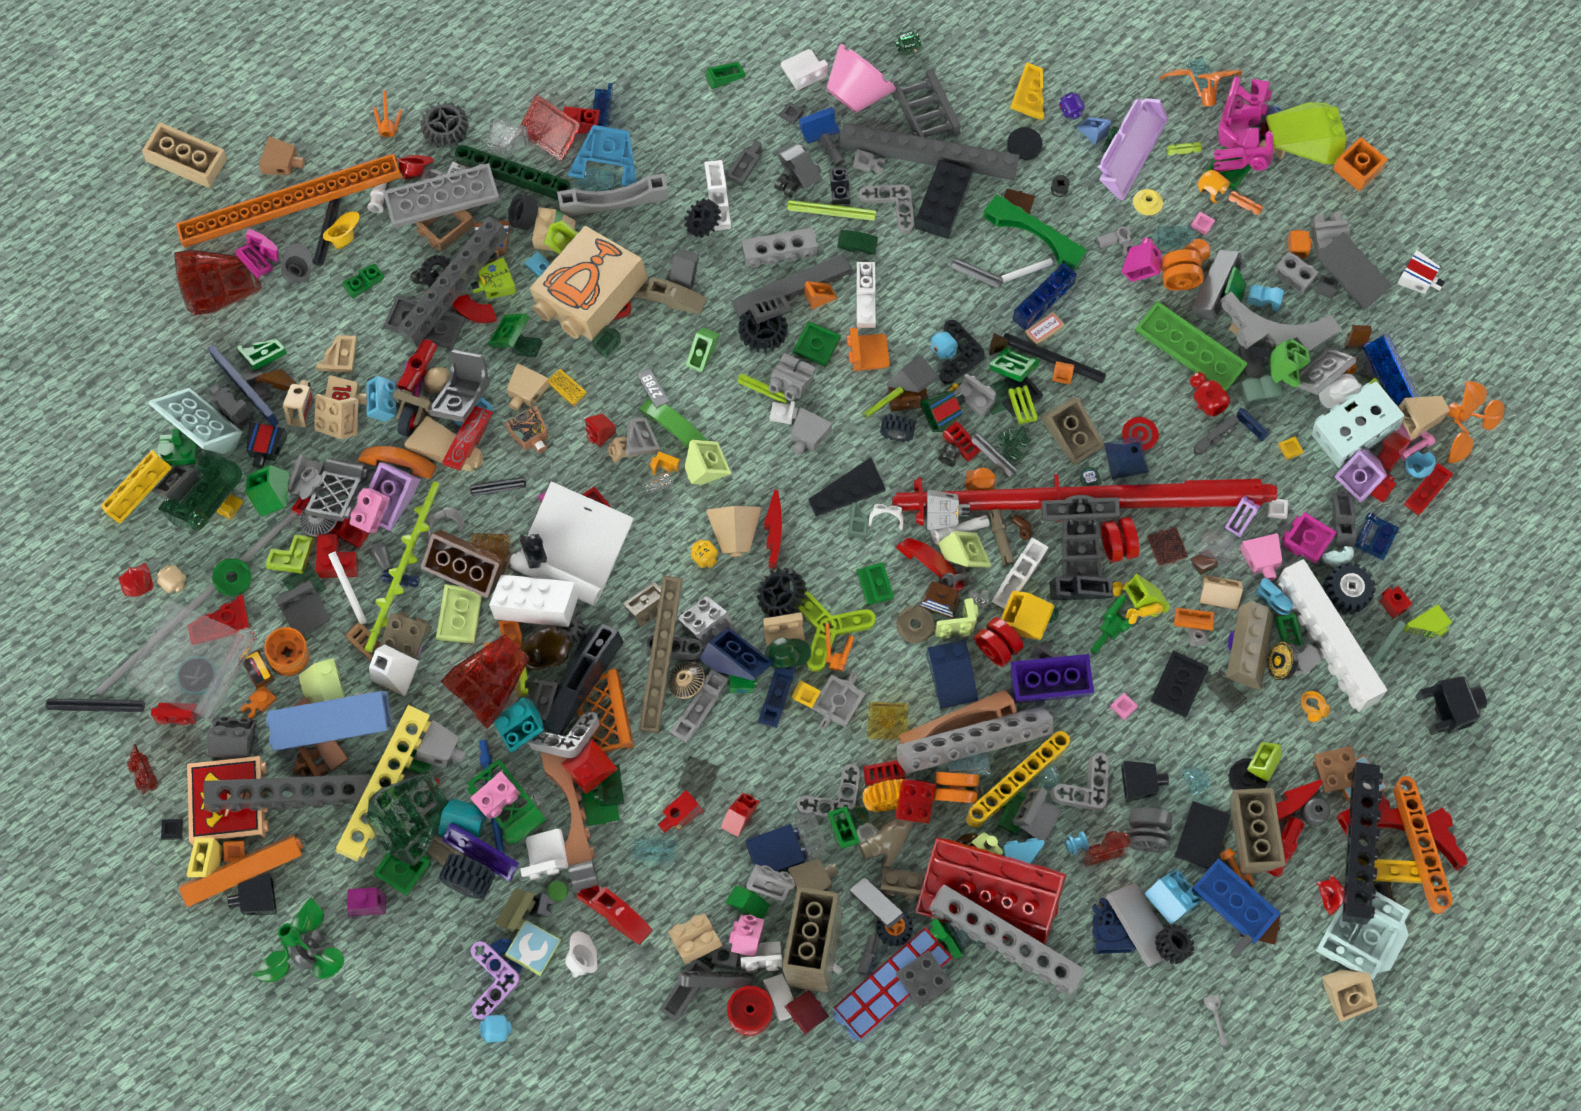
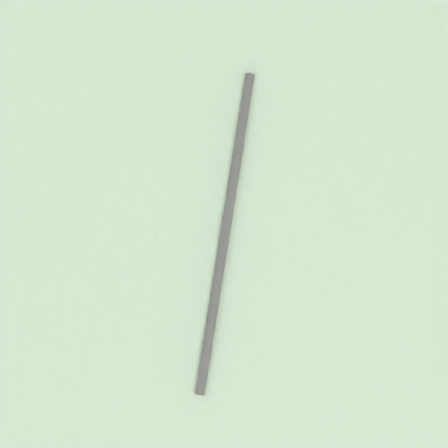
[95,511,298,696]

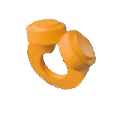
[1301,691,1330,722]

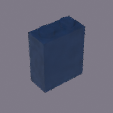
[746,824,807,873]

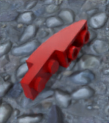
[577,885,653,945]

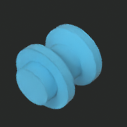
[1064,831,1089,855]

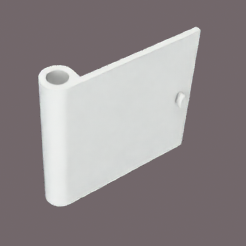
[509,482,634,606]

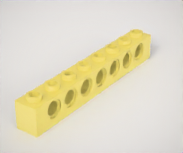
[335,705,431,862]

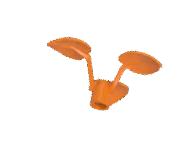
[1160,69,1242,106]
[1447,381,1505,463]

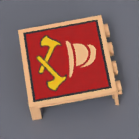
[187,756,269,845]

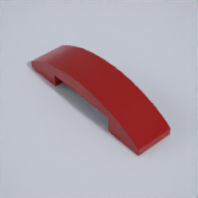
[896,538,965,593]

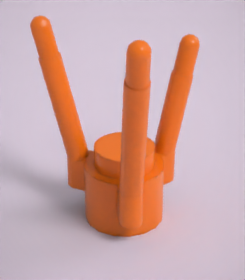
[373,90,402,137]
[825,623,854,671]

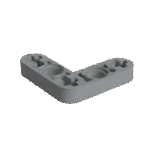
[859,184,914,234]
[528,712,600,758]
[1050,753,1109,810]
[797,764,860,819]

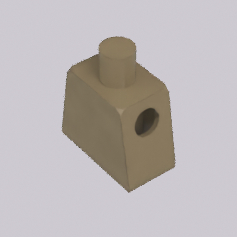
[788,859,839,891]

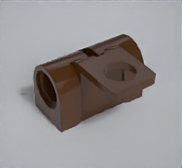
[887,387,928,412]

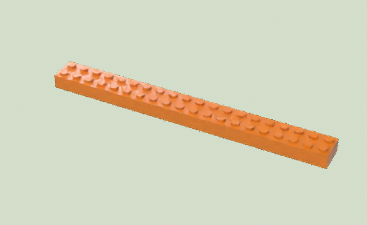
[176,153,402,248]

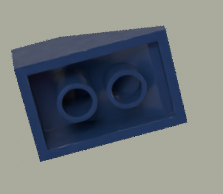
[700,627,774,681]
[926,640,978,709]

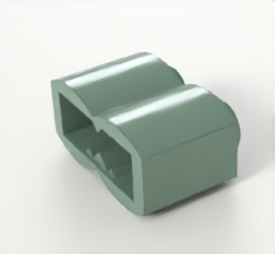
[1239,374,1283,407]

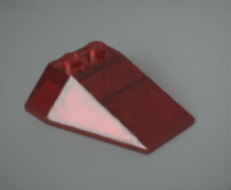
[174,250,262,315]
[441,634,529,729]

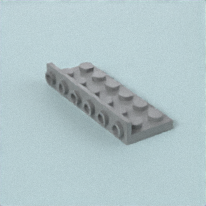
[383,163,500,228]

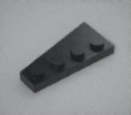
[808,457,886,517]

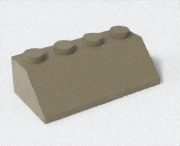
[1226,601,1274,690]
[1229,788,1286,874]

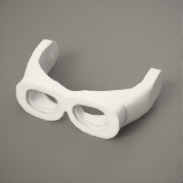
[868,504,904,530]

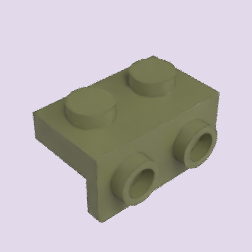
[495,888,536,933]

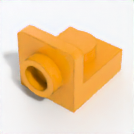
[650,452,680,475]

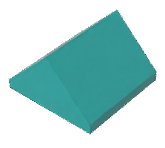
[438,798,487,838]

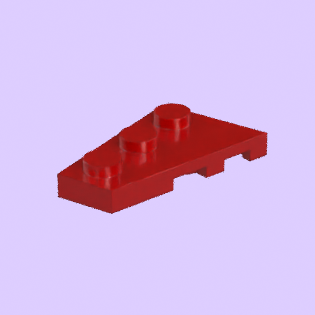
[188,594,251,646]

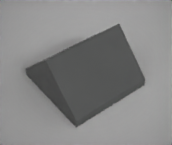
[887,355,938,393]
[152,465,200,507]

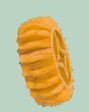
[862,779,903,812]

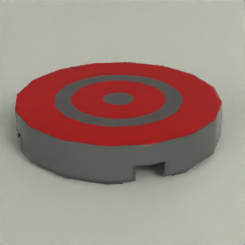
[1121,417,1159,452]

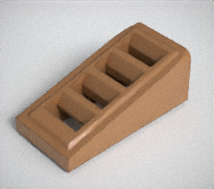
[345,622,380,661]

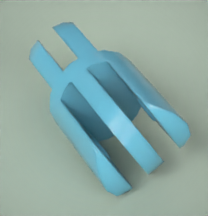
[1256,578,1293,615]

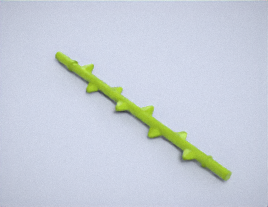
[365,481,440,652]

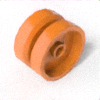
[1161,249,1204,291]
[934,771,979,803]

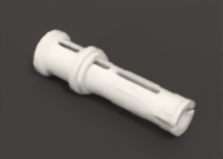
[367,183,387,213]
[931,515,989,545]

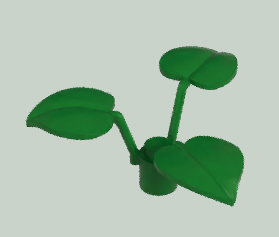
[253,897,344,982]

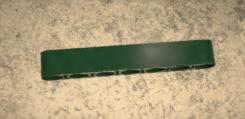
[455,145,571,200]

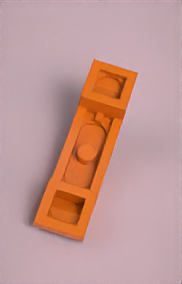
[358,446,437,479]

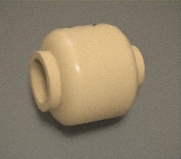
[157,565,187,594]

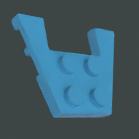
[568,125,637,186]

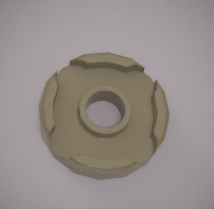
[896,606,935,643]

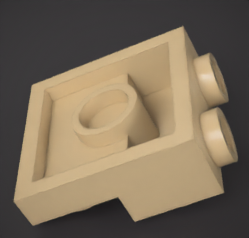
[668,913,722,964]

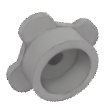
[1188,628,1208,646]

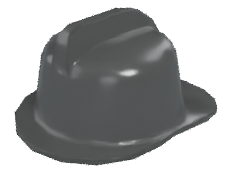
[281,244,312,285]

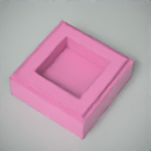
[1190,212,1215,235]
[1110,693,1138,720]

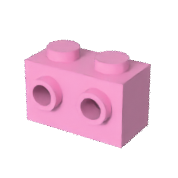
[349,488,390,533]
[471,772,520,820]
[729,914,765,957]

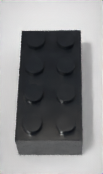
[915,159,973,239]

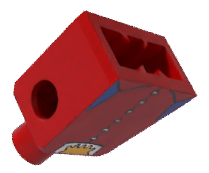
[658,790,704,833]

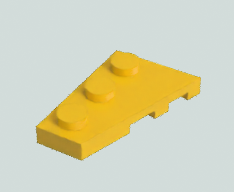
[1010,62,1044,120]

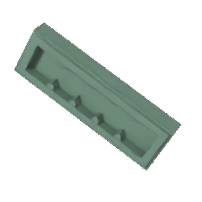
[1369,620,1406,668]

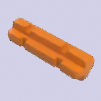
[1229,191,1263,215]

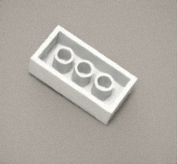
[490,575,579,627]

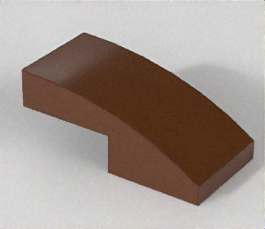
[1344,325,1372,349]

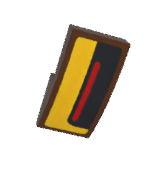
[241,649,275,689]

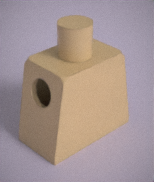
[507,363,550,411]

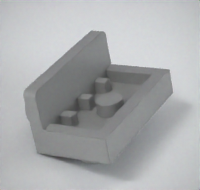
[746,865,795,901]

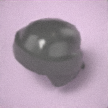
[291,929,326,969]

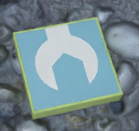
[505,920,561,976]

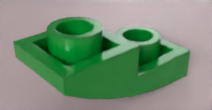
[342,263,385,299]

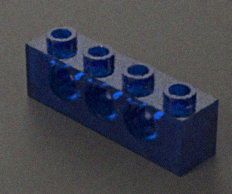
[1012,263,1077,331]

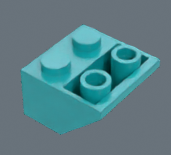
[492,698,544,753]

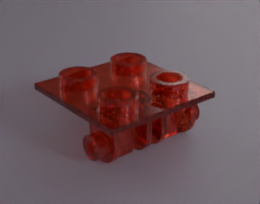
[127,744,158,795]

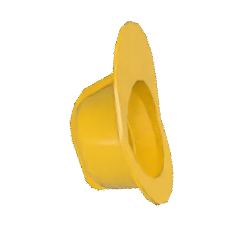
[323,211,360,250]

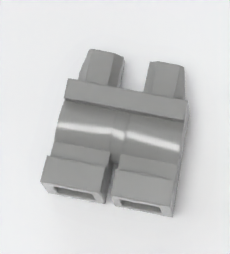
[1311,212,1354,255]
[769,353,816,401]

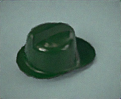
[765,637,811,668]

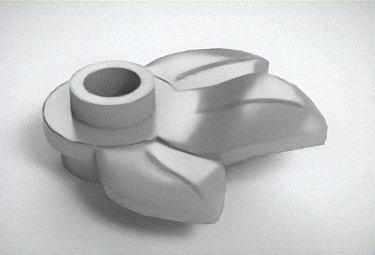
[290,467,322,500]

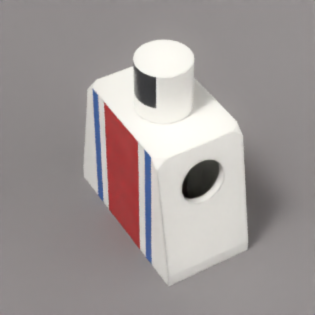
[1397,250,1445,294]

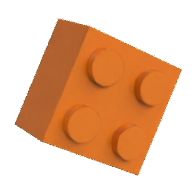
[1333,137,1388,192]

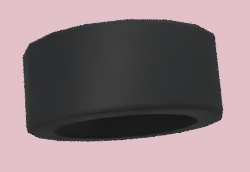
[508,194,538,230]

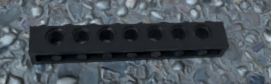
[1342,762,1383,925]

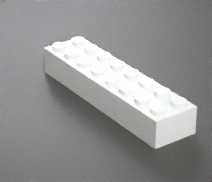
[1277,559,1388,712]

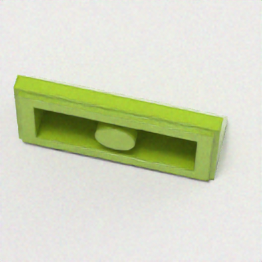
[1247,742,1282,781]

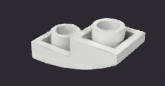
[763,974,794,1021]

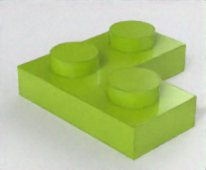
[265,535,315,574]

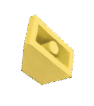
[187,838,224,877]

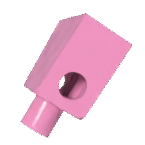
[1240,534,1282,581]

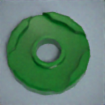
[212,558,252,597]

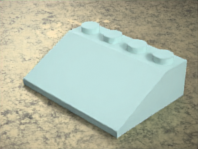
[149,388,242,454]

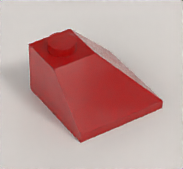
[561,739,617,794]

